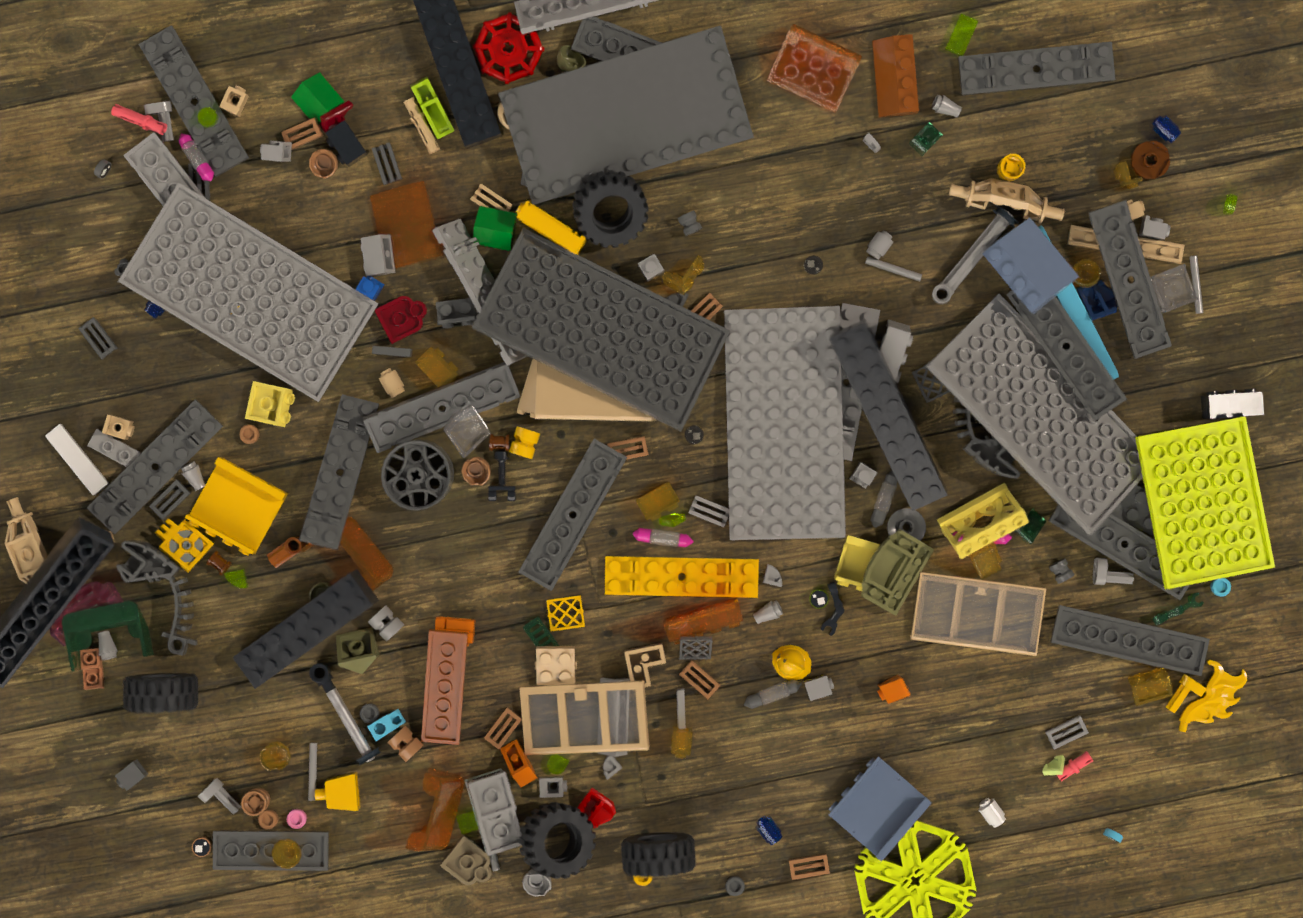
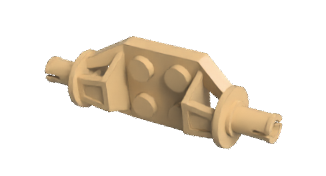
[949,178,1064,224]
[5,497,48,584]

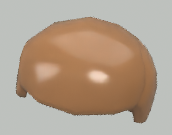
[309,149,338,179]
[461,457,491,486]

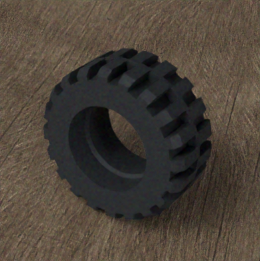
[572,170,649,248]
[123,673,198,713]
[519,802,596,879]
[621,832,696,878]

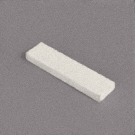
[45,424,109,496]

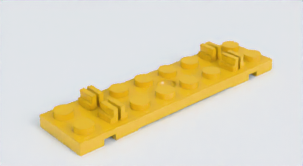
[605,556,759,598]

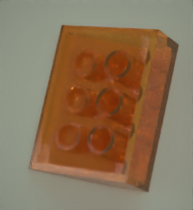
[767,24,862,113]
[370,181,444,269]
[663,598,743,645]

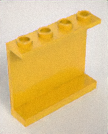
[185,457,288,556]

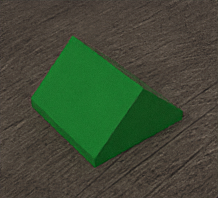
[291,72,345,125]
[473,206,517,251]

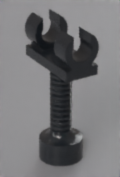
[488,451,516,501]

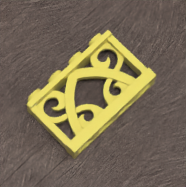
[937,483,1028,559]

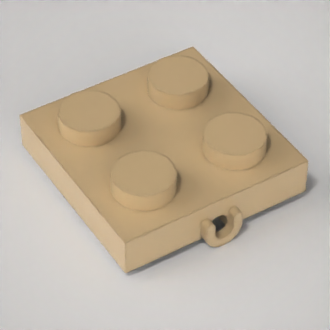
[535,646,577,685]

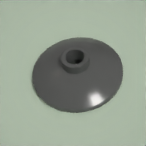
[887,508,926,541]

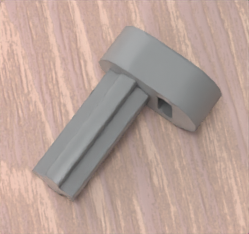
[144,101,174,142]
[1093,558,1134,585]
[198,778,242,815]

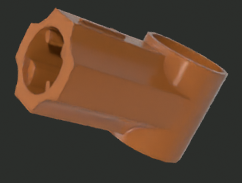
[267,536,305,568]

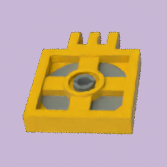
[155,518,214,573]

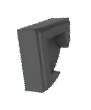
[666,292,689,307]

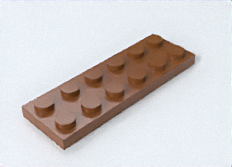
[421,629,468,745]

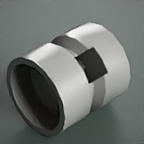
[368,606,404,642]

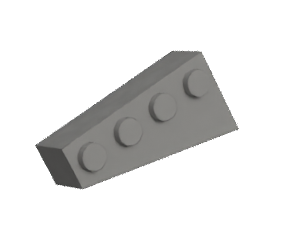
[880,319,913,383]

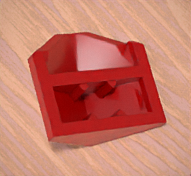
[577,788,616,828]

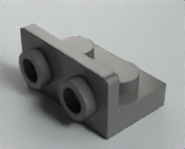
[436,298,477,328]

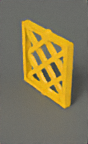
[546,595,585,631]

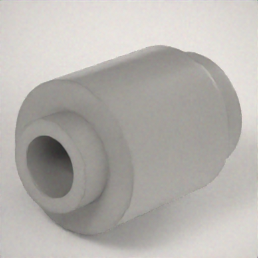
[866,230,893,260]

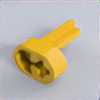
[1165,674,1207,713]

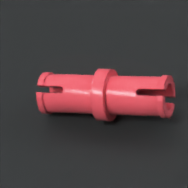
[1057,751,1093,782]

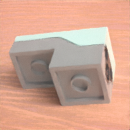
[464,769,522,856]

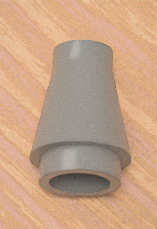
[931,95,962,117]
[181,461,206,491]
[753,600,783,624]
[98,631,118,660]

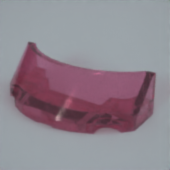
[49,581,127,646]

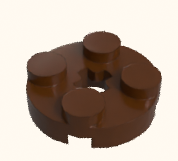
[1130,141,1170,180]

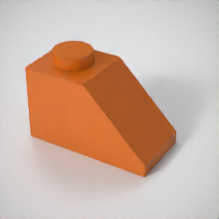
[877,675,910,704]
[500,739,537,787]

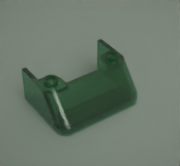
[62,601,154,672]

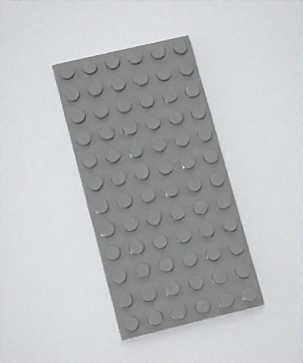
[118,182,378,402]
[926,294,1143,535]
[724,306,846,540]

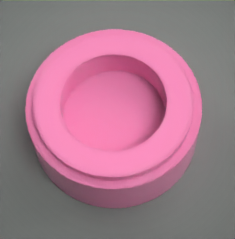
[287,809,307,829]

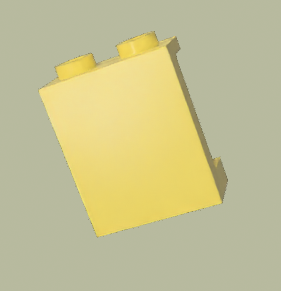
[834,535,881,591]

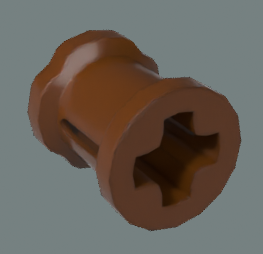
[489,434,510,451]
[206,551,232,576]

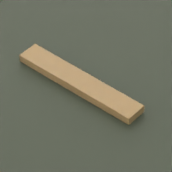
[1067,225,1185,264]

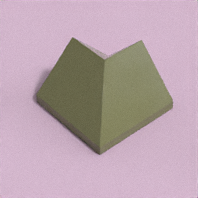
[336,627,380,674]

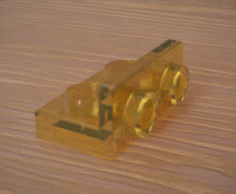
[1128,668,1173,706]

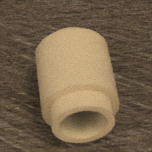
[379,368,405,398]

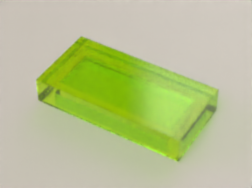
[945,13,978,56]

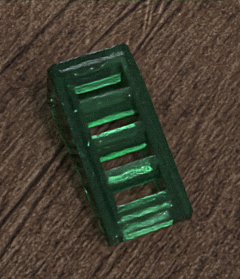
[523,616,560,646]

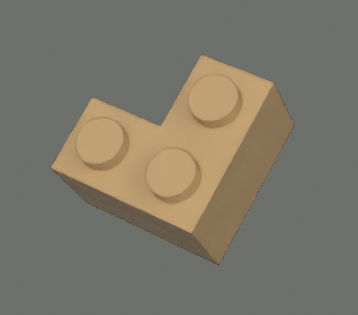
[624,643,666,687]

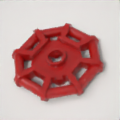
[472,12,545,84]

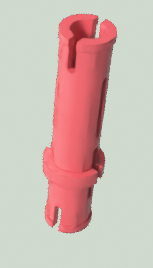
[111,104,167,135]

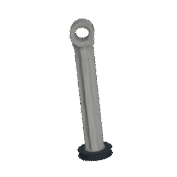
[932,205,1019,305]

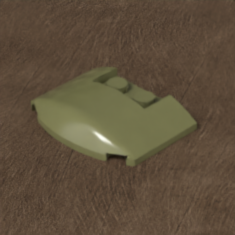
[861,529,934,616]

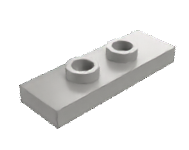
[87,429,141,467]

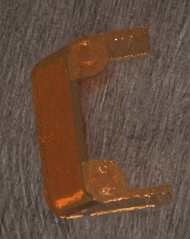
[301,517,394,592]

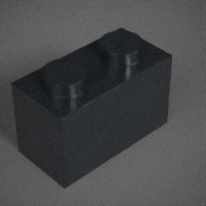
[325,120,368,167]

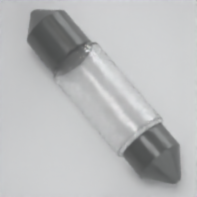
[870,470,898,528]
[744,679,802,709]

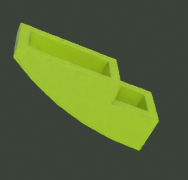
[410,77,455,139]

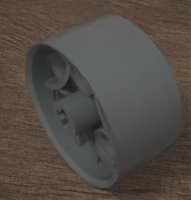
[381,439,454,510]

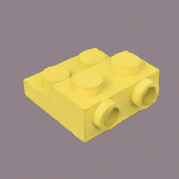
[245,381,295,427]

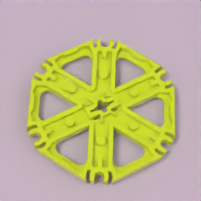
[854,820,977,918]

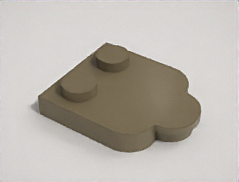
[440,835,492,885]

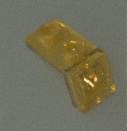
[662,255,704,295]

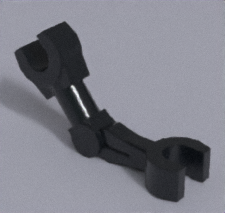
[820,582,845,636]

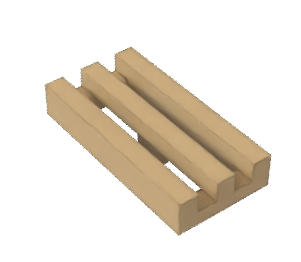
[470,184,513,211]

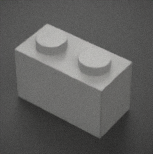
[361,234,395,276]

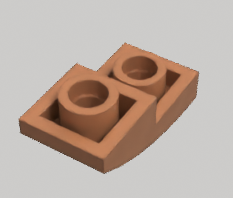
[80,648,105,690]

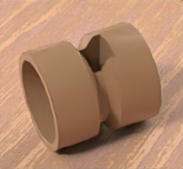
[387,725,424,762]
[241,787,270,816]

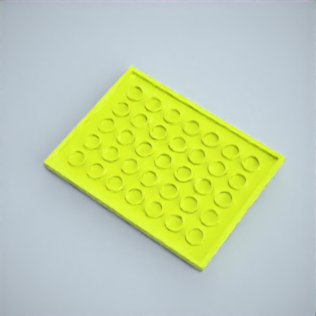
[1135,416,1275,589]

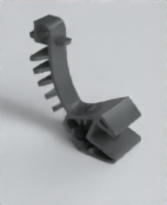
[953,397,1020,478]
[117,540,198,656]

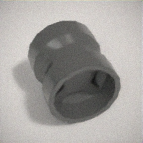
[677,211,702,236]
[1049,558,1075,584]

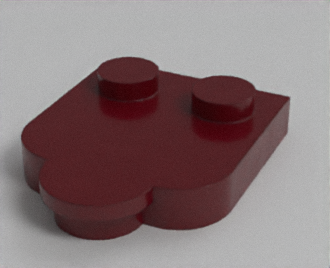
[374,296,427,344]

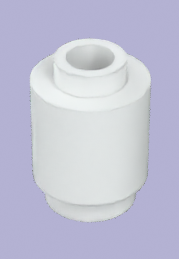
[978,798,1006,828]

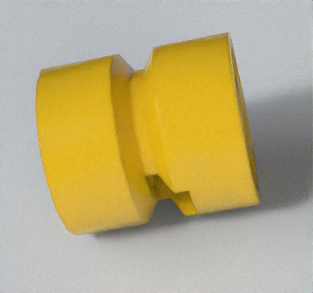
[997,154,1025,182]
[509,426,540,459]

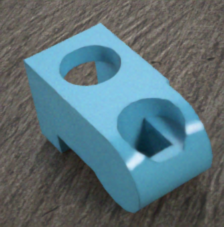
[367,709,406,741]

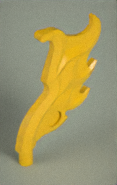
[1179,660,1247,732]

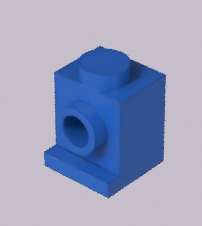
[356,276,384,301]

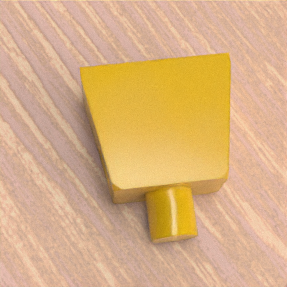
[315,772,360,811]

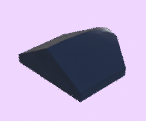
[1077,280,1118,320]

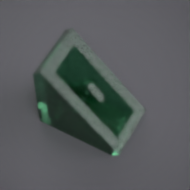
[908,122,943,156]
[1013,508,1047,544]

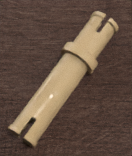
[403,97,440,154]

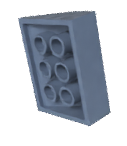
[982,218,1079,314]

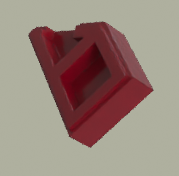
[320,101,353,133]

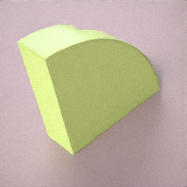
[1042,755,1065,775]

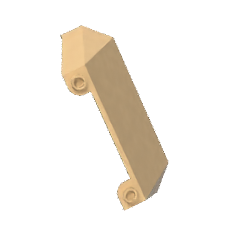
[517,359,656,421]

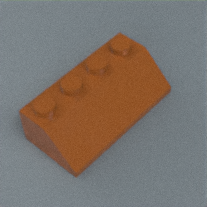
[872,34,919,117]

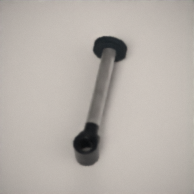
[309,663,381,765]

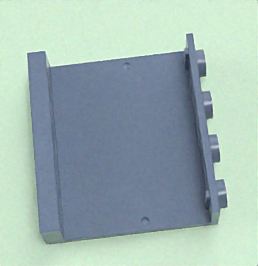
[828,757,932,861]

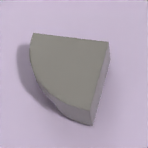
[863,133,881,153]
[763,564,782,587]
[603,755,622,780]

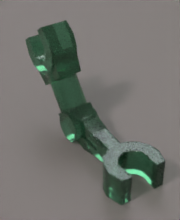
[1153,592,1204,625]

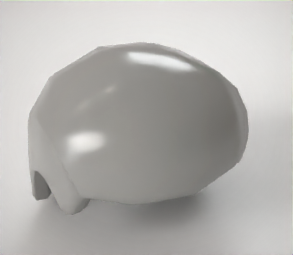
[522,869,552,897]

